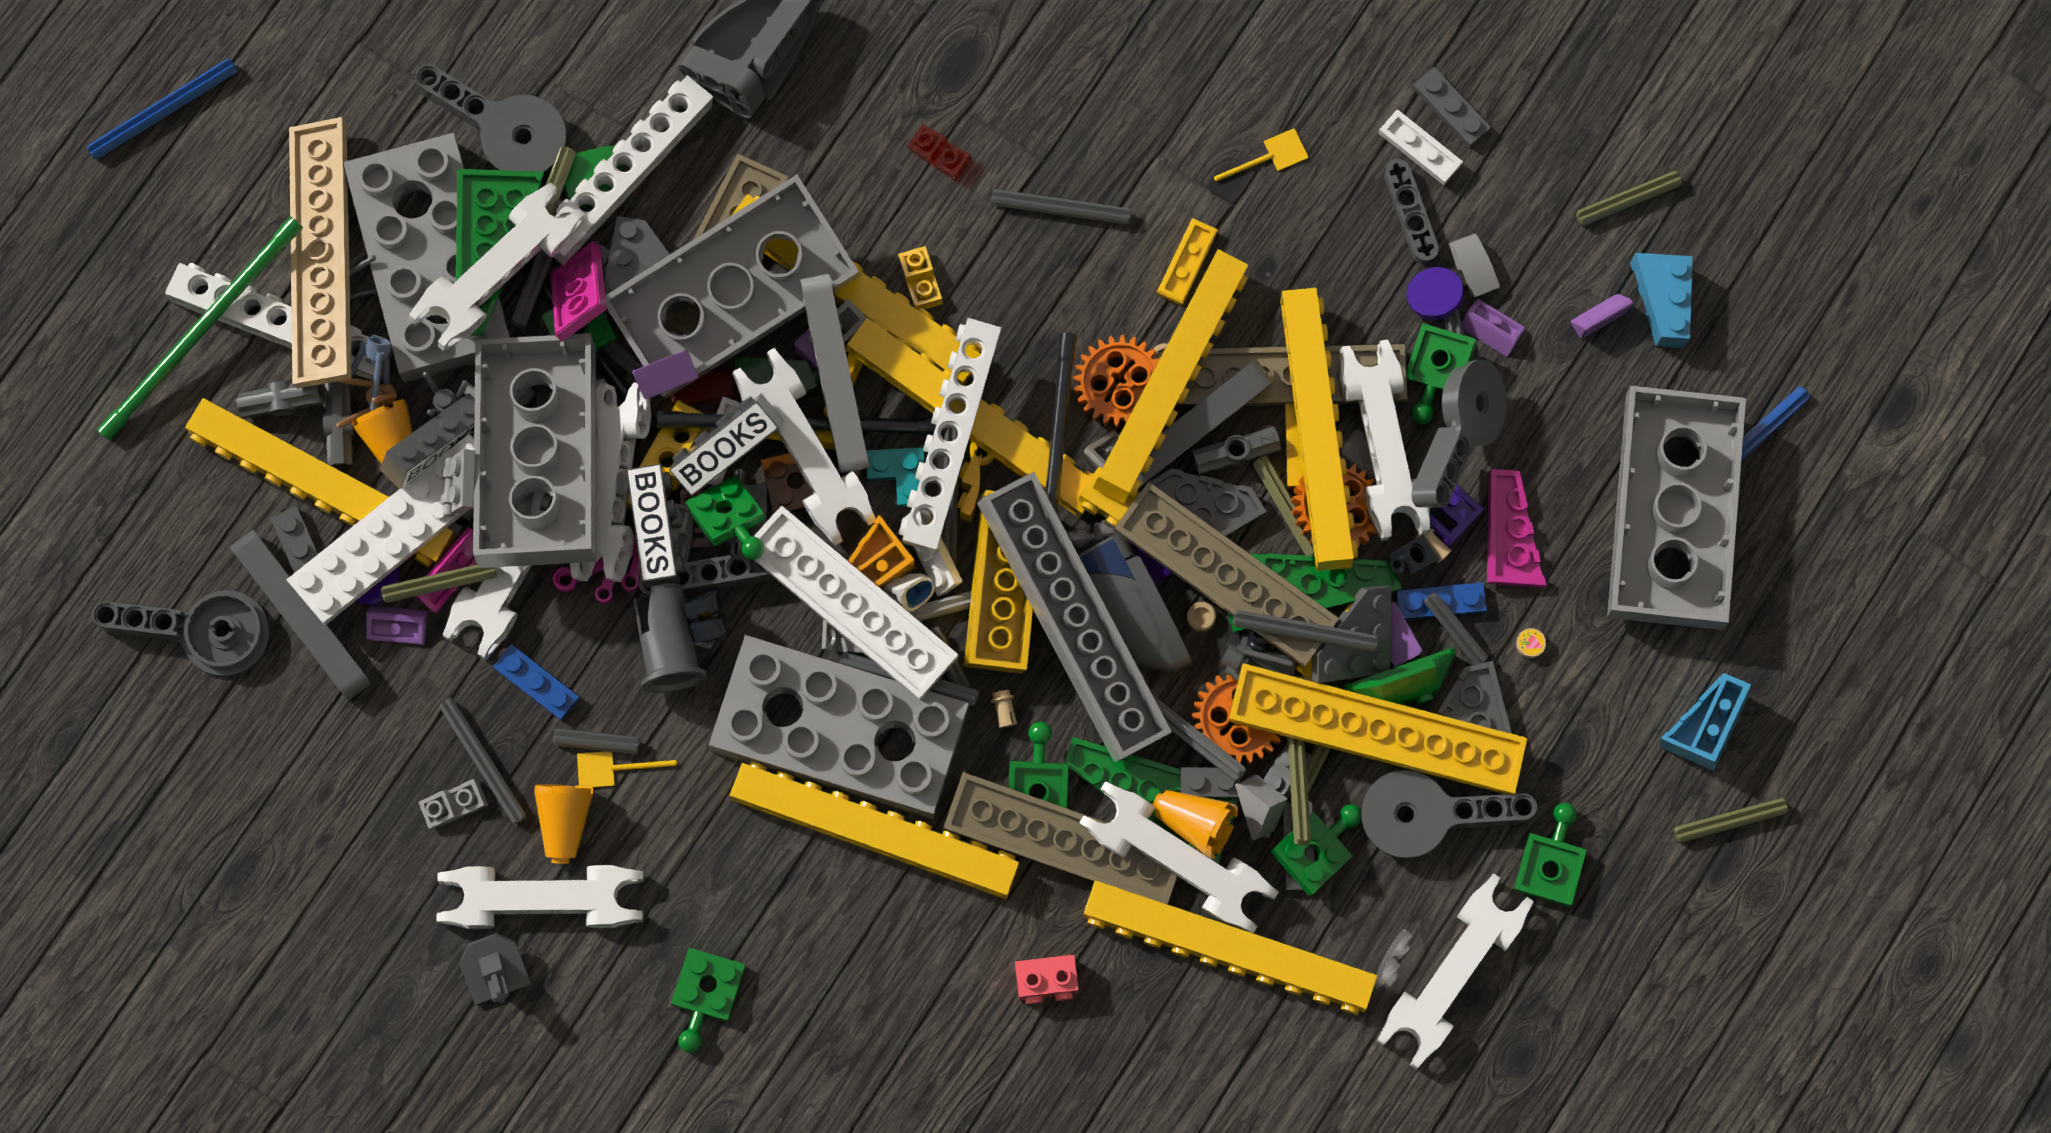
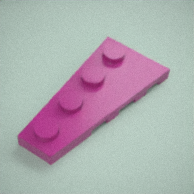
[1487,469,1546,588]

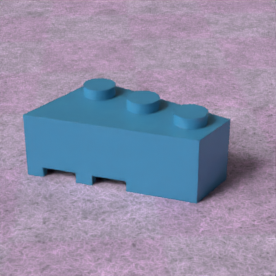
[1630,253,1692,348]
[1660,673,1751,771]

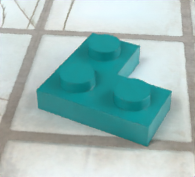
[866,448,926,508]

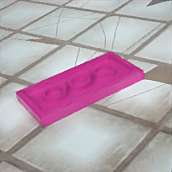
[550,241,607,342]

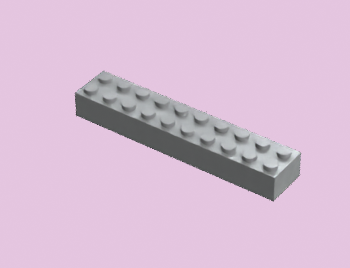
[977,472,1172,762]

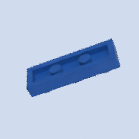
[1396,582,1487,621]
[493,644,580,722]

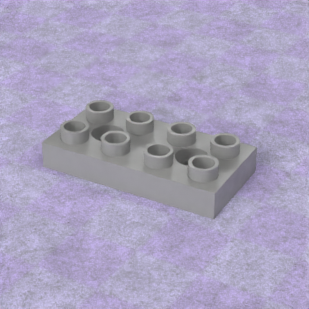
[343,133,511,383]
[605,174,861,399]
[473,333,596,568]
[1607,386,1746,630]
[709,635,969,820]

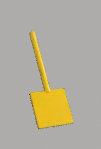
[1214,128,1309,181]
[577,751,678,787]

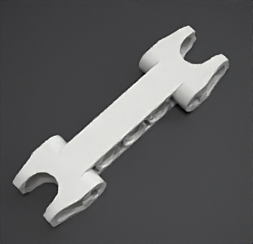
[409,183,585,351]
[1339,340,1430,541]
[732,348,876,546]
[570,383,651,582]
[443,492,534,660]
[1078,782,1278,933]
[437,865,644,929]
[1377,873,1534,1070]

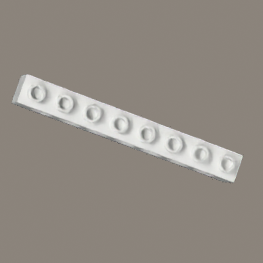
[553,75,713,265]
[165,263,393,381]
[899,318,1001,553]

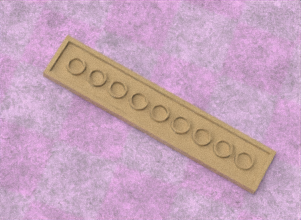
[289,117,351,389]

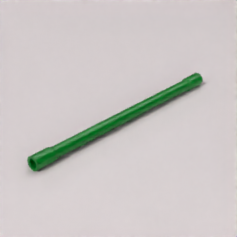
[97,216,304,441]

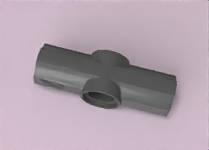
[236,381,327,419]
[323,381,356,470]
[1191,426,1281,476]

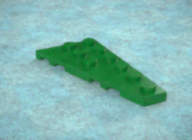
[456,169,544,336]
[1227,552,1402,634]
[1065,737,1238,864]

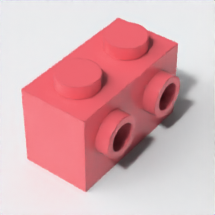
[1015,955,1078,1004]

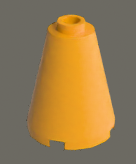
[351,399,413,464]
[534,784,593,864]
[1153,790,1238,859]

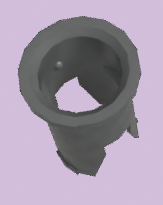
[633,583,707,693]

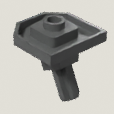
[459,933,531,1005]

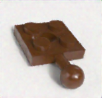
[761,453,863,514]

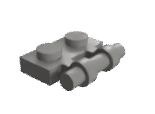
[440,449,475,517]

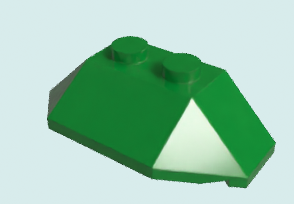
[1343,647,1456,706]

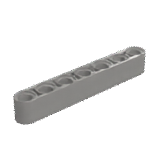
[800,274,869,474]

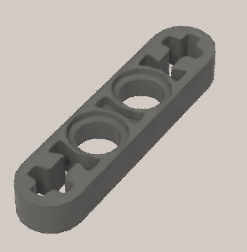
[1384,159,1439,265]

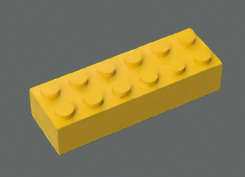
[964,490,1033,674]

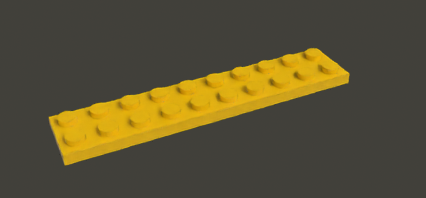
[1228,663,1527,794]

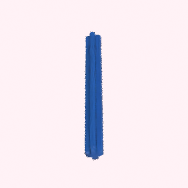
[87,59,237,159]
[1741,387,1811,461]

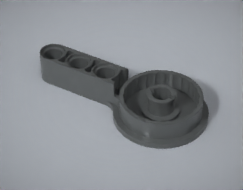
[415,65,566,173]
[1411,359,1506,508]
[92,590,270,677]
[1361,770,1537,858]

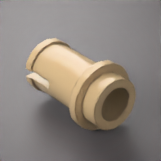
[1414,528,1451,563]
[991,690,1018,728]

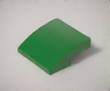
[564,145,630,211]

